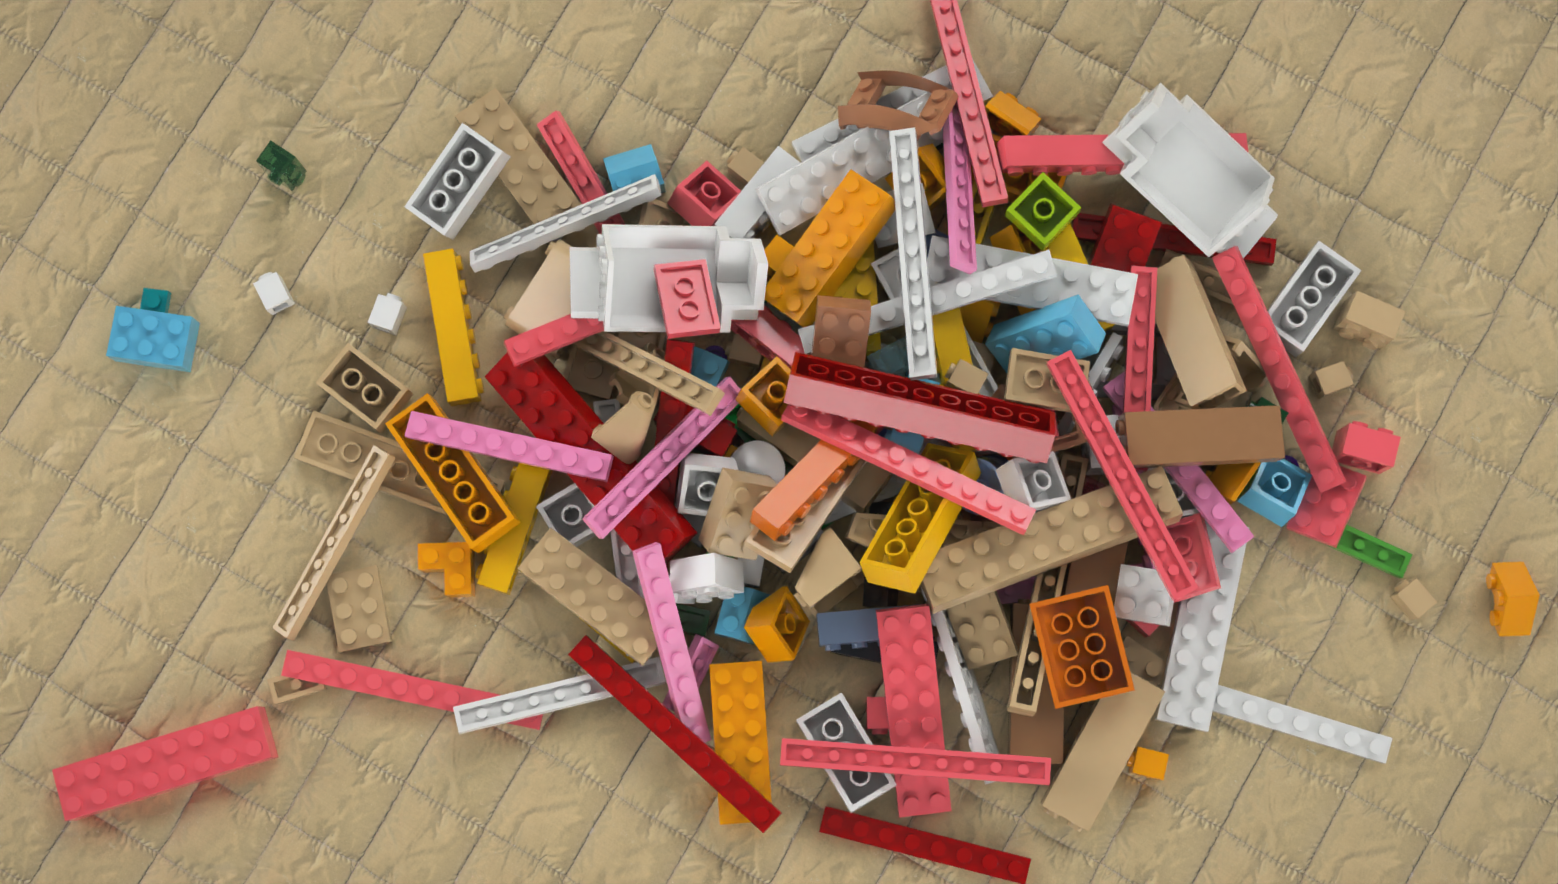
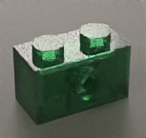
[256,140,307,191]

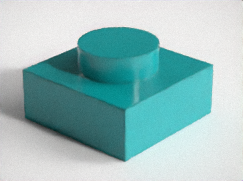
[140,288,171,313]

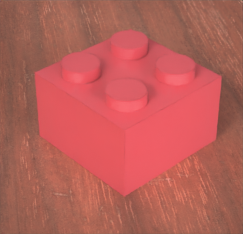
[667,161,741,226]
[1332,421,1401,474]

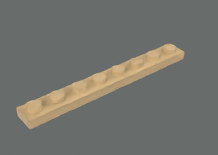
[572,331,725,416]
[272,445,395,641]

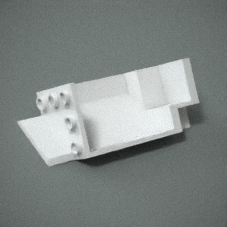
[1102,83,1278,258]
[569,224,768,333]

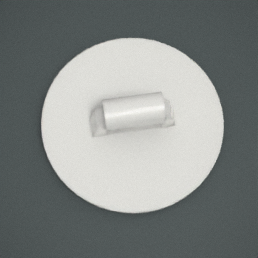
[731,440,786,484]

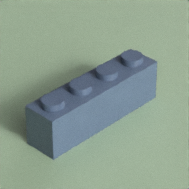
[816,604,921,651]

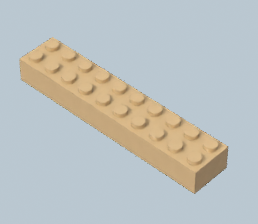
[921,466,1183,614]

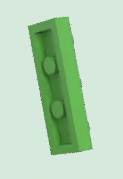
[1328,525,1413,579]

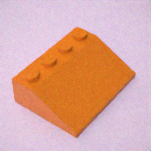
[1029,585,1135,709]

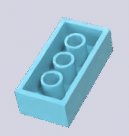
[985,294,1106,373]

